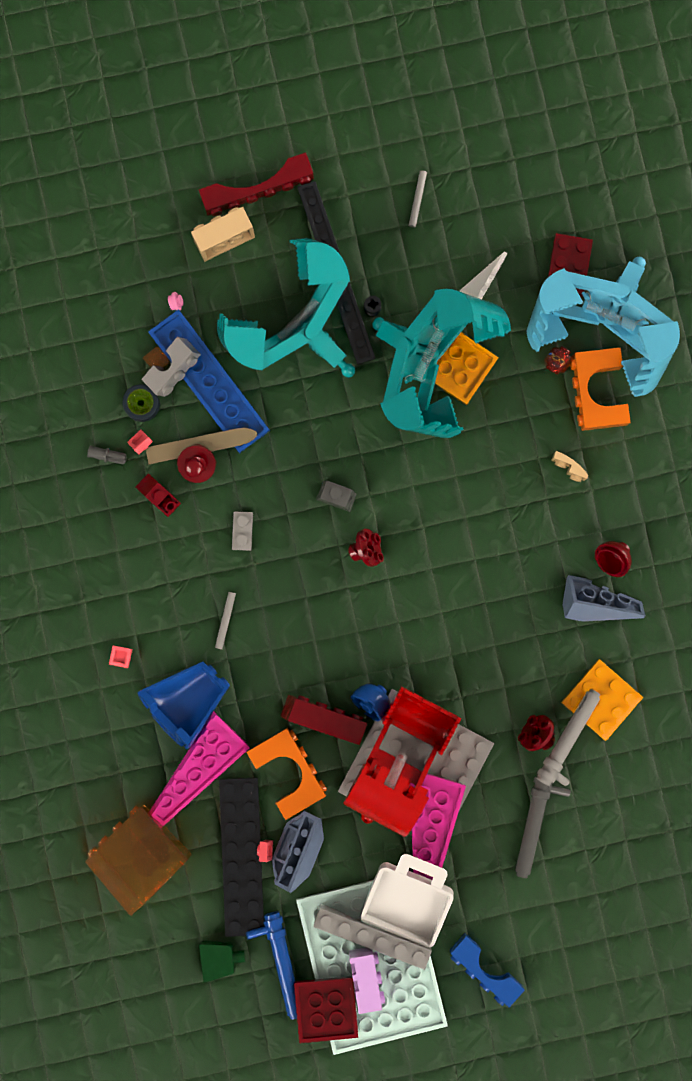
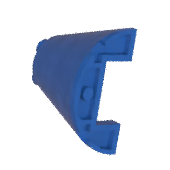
[137,662,230,749]

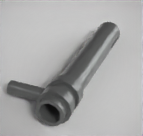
[515,774,571,878]

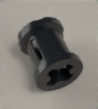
[364,296,381,317]

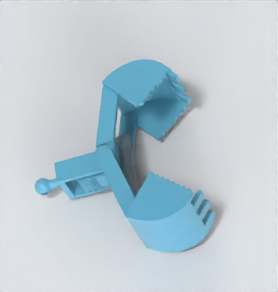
[527,256,680,397]

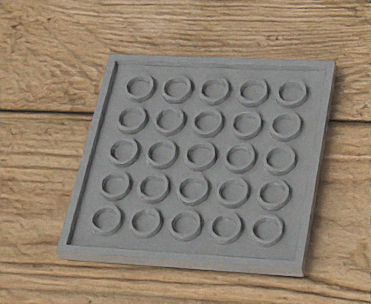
[338,689,494,831]

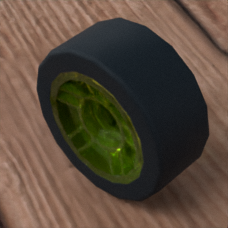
[122,384,160,422]

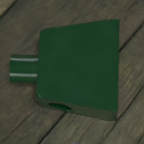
[199,941,246,983]

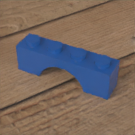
[450,933,525,1008]

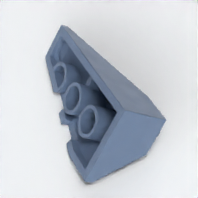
[562,575,646,621]

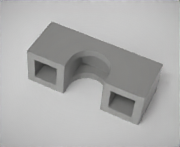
[142,337,201,397]

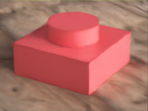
[127,430,153,454]
[109,645,133,668]
[257,840,273,862]

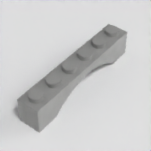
[313,904,432,970]

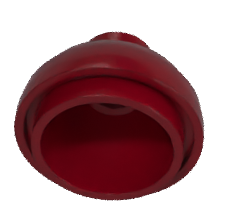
[595,541,632,577]

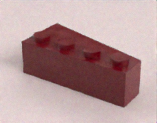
[281,694,367,745]

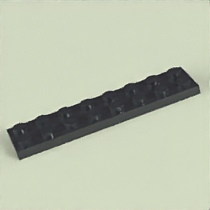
[219,777,264,937]

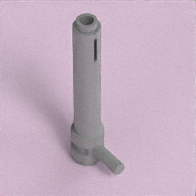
[536,689,600,786]

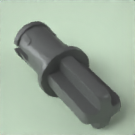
[87,445,127,464]

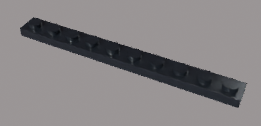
[298,181,375,365]

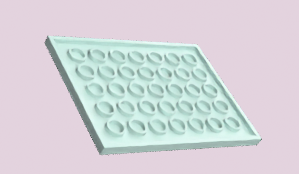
[296,880,448,1055]

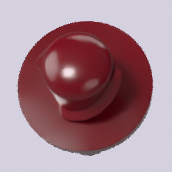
[177,444,217,483]
[348,529,384,567]
[518,715,555,751]

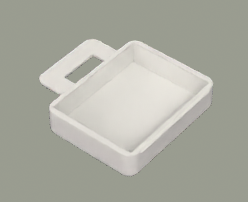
[361,854,453,948]

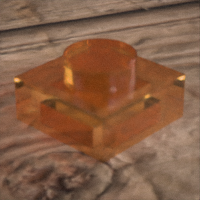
[143,346,170,368]

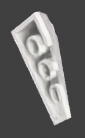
[460,252,508,299]

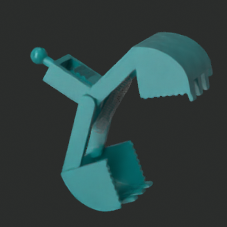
[217,238,355,378]
[372,289,511,438]

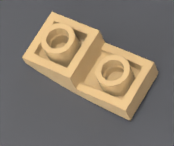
[551,451,588,482]

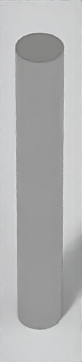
[408,171,427,228]
[215,592,236,649]

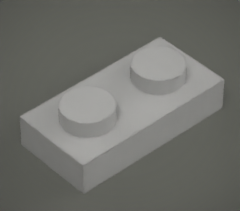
[232,512,253,551]

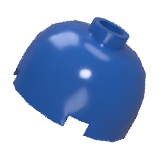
[351,684,390,722]

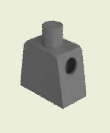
[316,480,357,512]

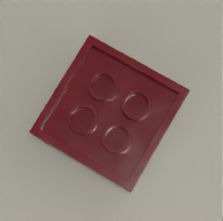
[294,976,358,1043]

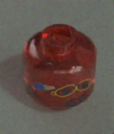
[544,346,573,375]

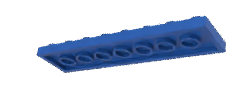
[148,309,270,454]

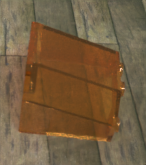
[85,804,192,916]

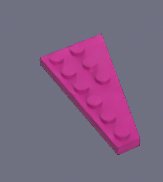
[149,711,250,826]
[410,773,466,880]

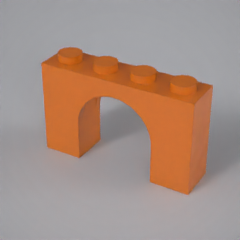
[570,347,631,431]
[246,727,327,820]

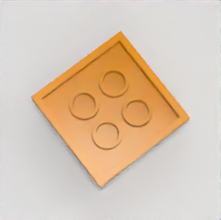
[435,333,499,405]
[561,659,643,741]

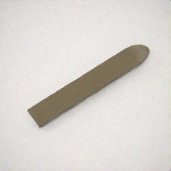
[146,428,257,464]

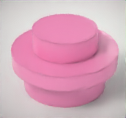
[168,292,184,310]

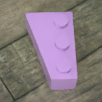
[349,947,385,1014]

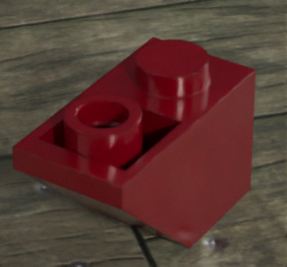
[135,473,181,517]

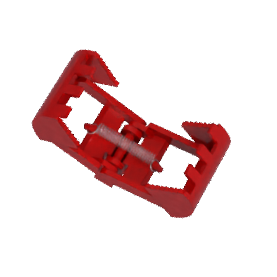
[343,686,461,837]

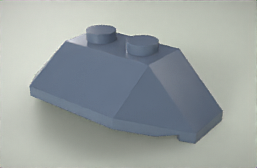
[272,811,324,893]

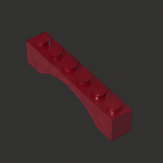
[199,152,314,216]

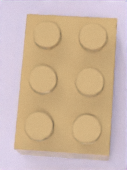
[191,207,255,262]

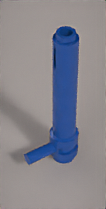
[246,911,297,1020]

